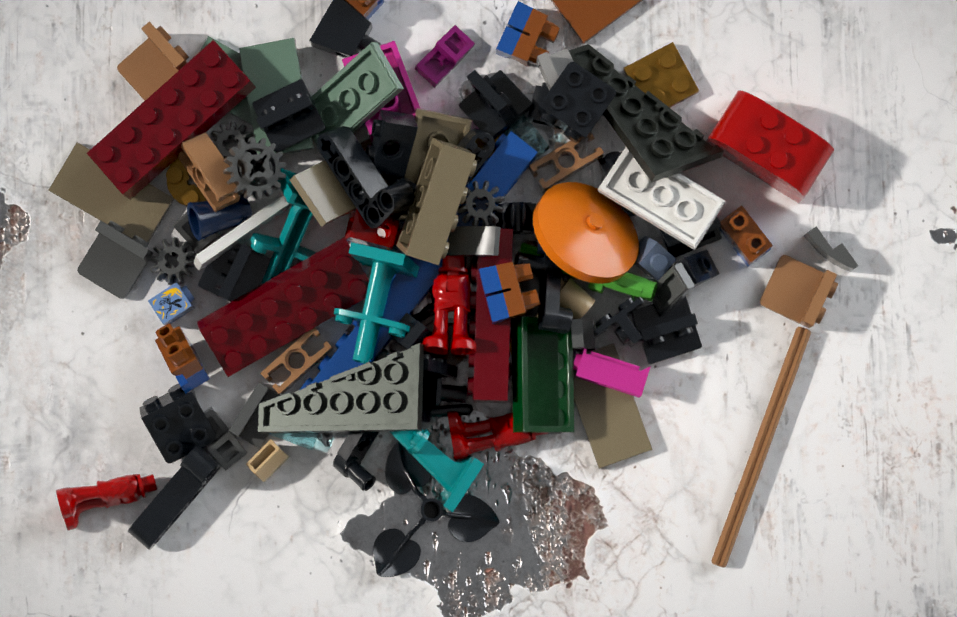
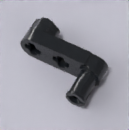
[514,251,573,334]
[333,431,380,491]

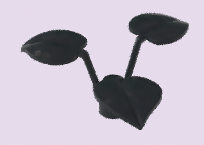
[373,442,500,577]

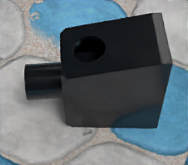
[309,0,381,58]

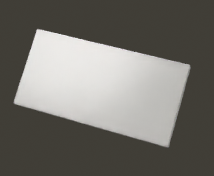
[598,147,725,250]

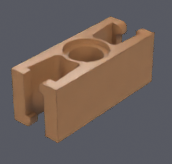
[178,132,242,212]
[529,132,604,193]
[260,328,334,395]

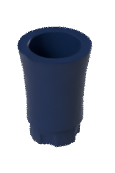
[187,195,252,241]

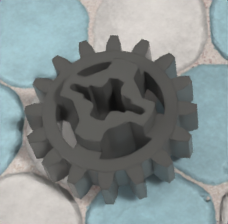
[223,137,287,200]

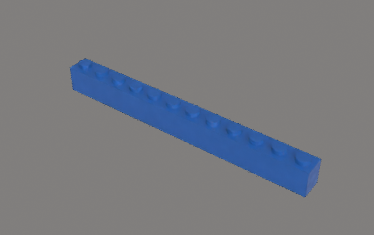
[300,131,538,390]

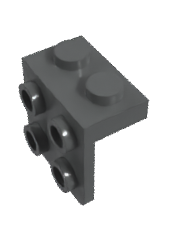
[77,220,153,299]

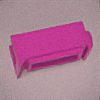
[573,348,651,398]

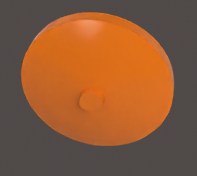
[533,182,639,284]

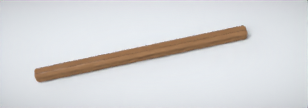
[711,327,811,568]

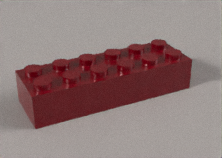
[86,39,256,200]
[468,229,513,403]
[197,237,369,377]

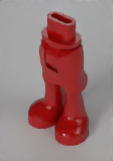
[422,256,477,355]
[447,411,548,461]
[56,474,157,531]

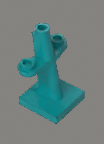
[250,169,316,284]
[334,242,419,364]
[389,429,484,512]

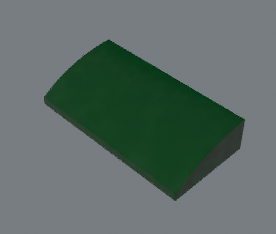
[511,317,574,433]

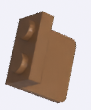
[117,21,189,100]
[760,255,838,328]

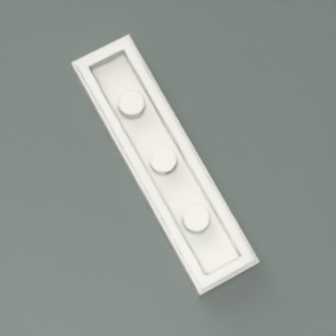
[193,194,291,271]

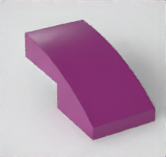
[415,25,475,88]

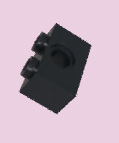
[366,110,418,178]

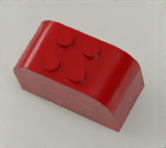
[706,90,834,203]

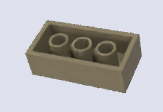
[396,138,477,265]

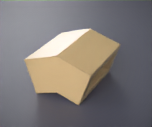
[246,439,290,482]

